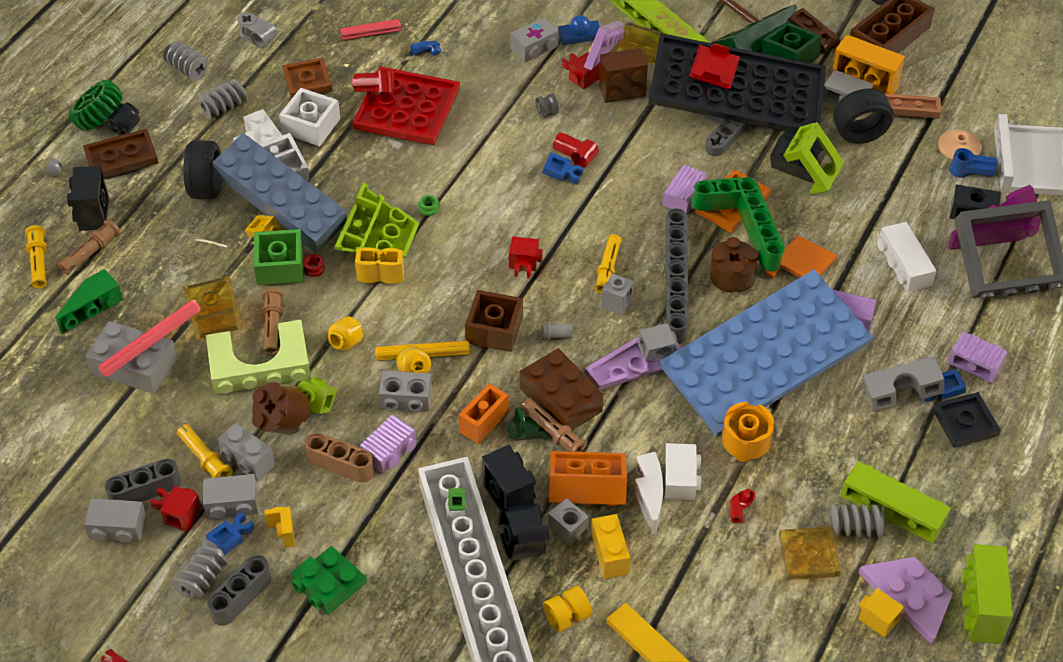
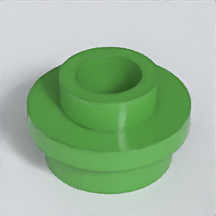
[418,195,440,216]

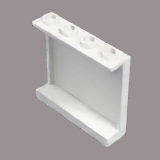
[994,114,1063,195]

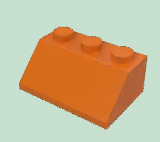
[549,451,627,506]

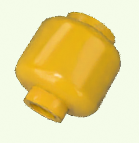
[328,316,363,351]
[396,346,431,373]

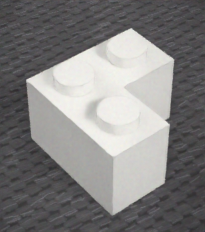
[233,109,282,145]

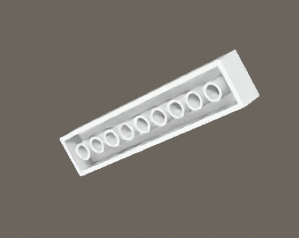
[418,457,534,662]

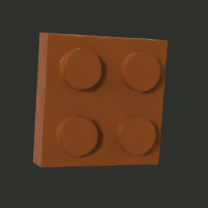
[282,57,332,99]

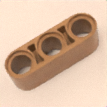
[305,433,374,482]

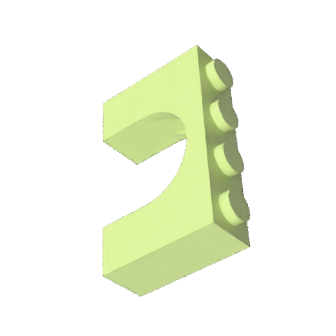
[206,320,311,394]

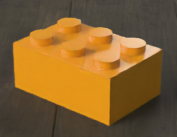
[832,34,905,94]

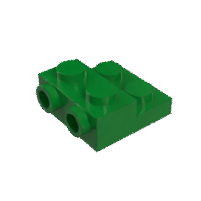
[291,546,367,615]

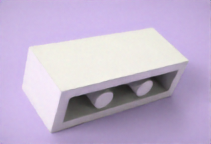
[877,222,936,292]

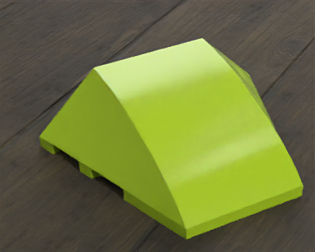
[334,182,419,259]

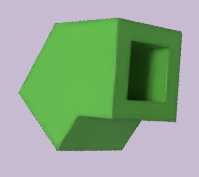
[448,488,466,511]

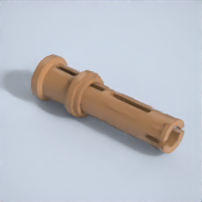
[58,219,121,275]
[262,288,283,356]
[521,397,587,452]

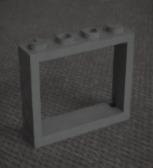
[955,200,1063,300]

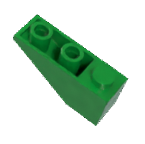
[55,269,123,334]

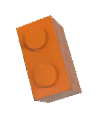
[458,383,509,445]

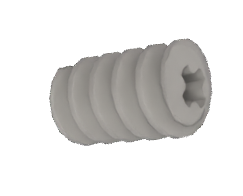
[162,40,208,81]
[199,79,248,120]
[829,504,884,538]
[172,540,228,598]

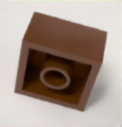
[599,48,648,103]
[465,290,523,352]

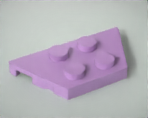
[859,557,953,644]

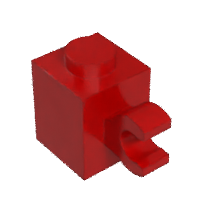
[562,52,600,90]
[509,236,543,278]
[150,486,201,532]

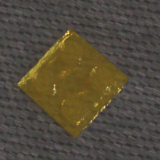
[779,527,841,580]

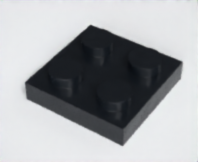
[932,392,1001,448]

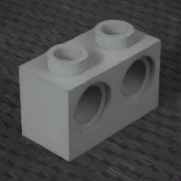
[379,371,432,412]

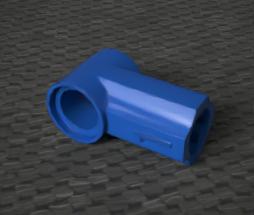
[949,148,997,177]

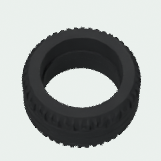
[833,88,894,144]
[183,140,222,199]

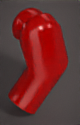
[730,489,756,523]

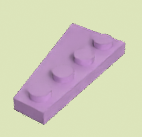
[584,21,625,70]
[584,323,681,390]

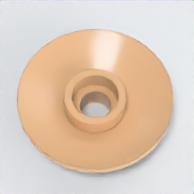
[938,129,982,160]

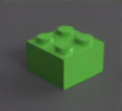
[254,229,304,285]

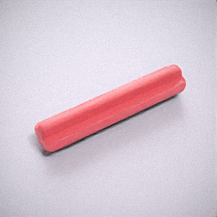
[340,19,401,40]

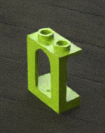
[783,122,844,195]

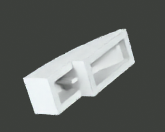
[634,452,663,534]

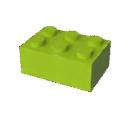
[961,544,1013,644]

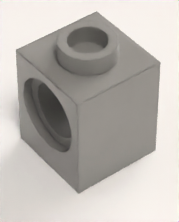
[602,274,634,316]
[637,323,677,362]
[548,498,589,546]

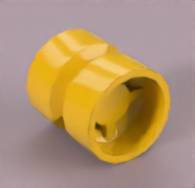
[543,585,593,633]

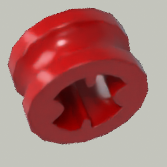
[303,254,325,277]

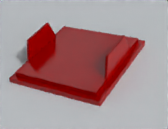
[689,43,740,89]

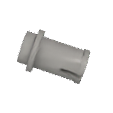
[542,322,572,341]

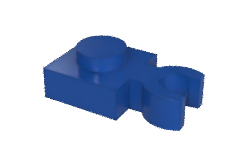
[542,153,584,184]
[924,369,966,402]
[205,513,254,556]

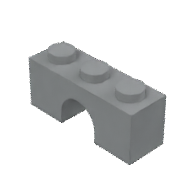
[863,356,944,412]

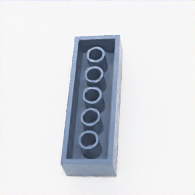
[213,133,347,254]

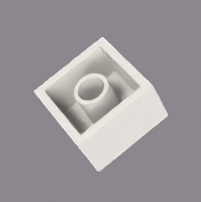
[279,88,340,146]

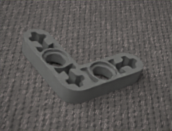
[701,114,748,156]

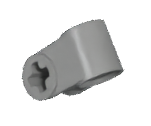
[237,13,277,48]

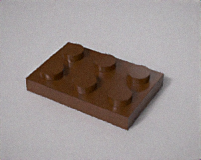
[83,129,159,178]

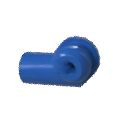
[410,41,441,56]

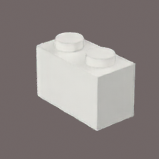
[664,443,701,501]

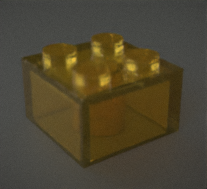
[183,276,243,340]

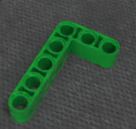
[691,177,785,271]

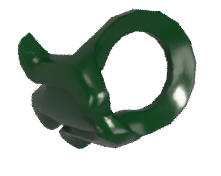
[507,407,547,440]

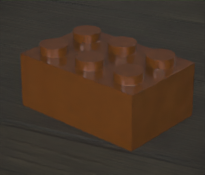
[520,348,603,431]

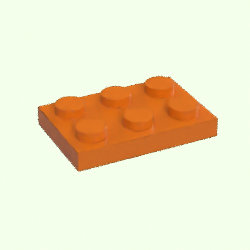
[695,169,771,233]

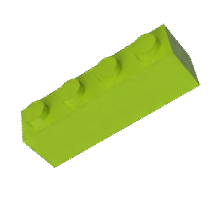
[841,461,951,543]

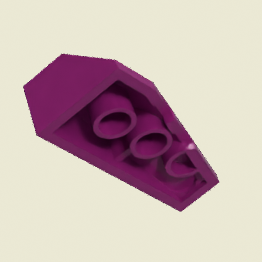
[948,185,1041,250]

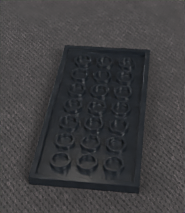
[648,33,826,132]

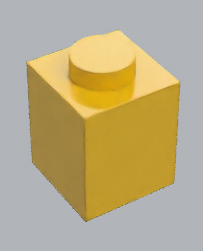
[858,588,904,638]

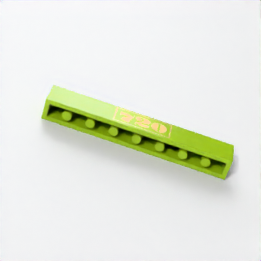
[609,0,710,43]

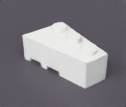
[260,133,309,181]

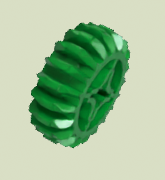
[69,79,123,131]

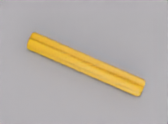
[375,340,470,361]

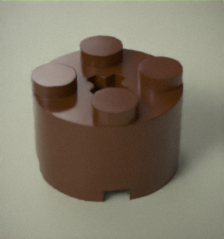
[710,237,758,293]
[252,382,309,435]

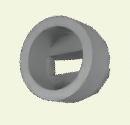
[44,157,63,176]

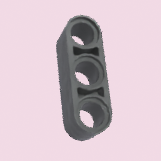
[104,458,181,502]
[207,555,271,626]

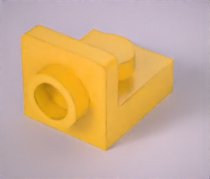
[244,215,284,237]
[264,506,295,548]

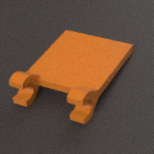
[765,235,838,278]

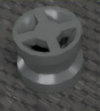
[535,93,559,118]

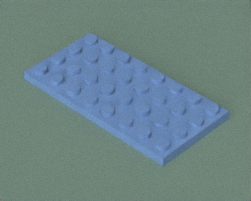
[659,270,873,437]

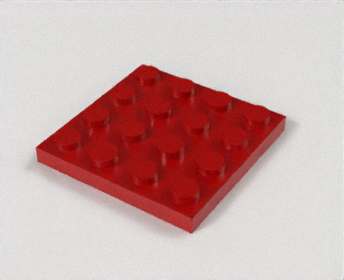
[352,66,460,145]

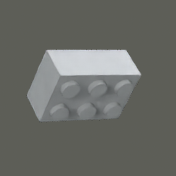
[85,321,177,394]

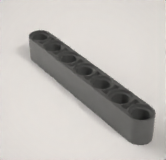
[665,208,688,344]

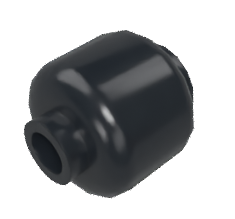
[107,102,140,135]

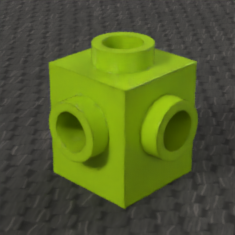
[297,376,338,414]

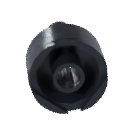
[499,503,550,561]

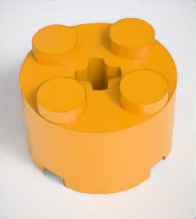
[722,402,774,462]

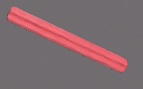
[98,300,200,377]

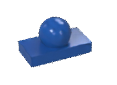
[558,15,600,45]

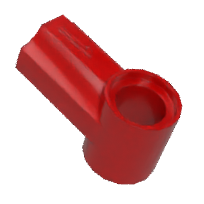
[352,70,394,93]
[553,132,599,168]

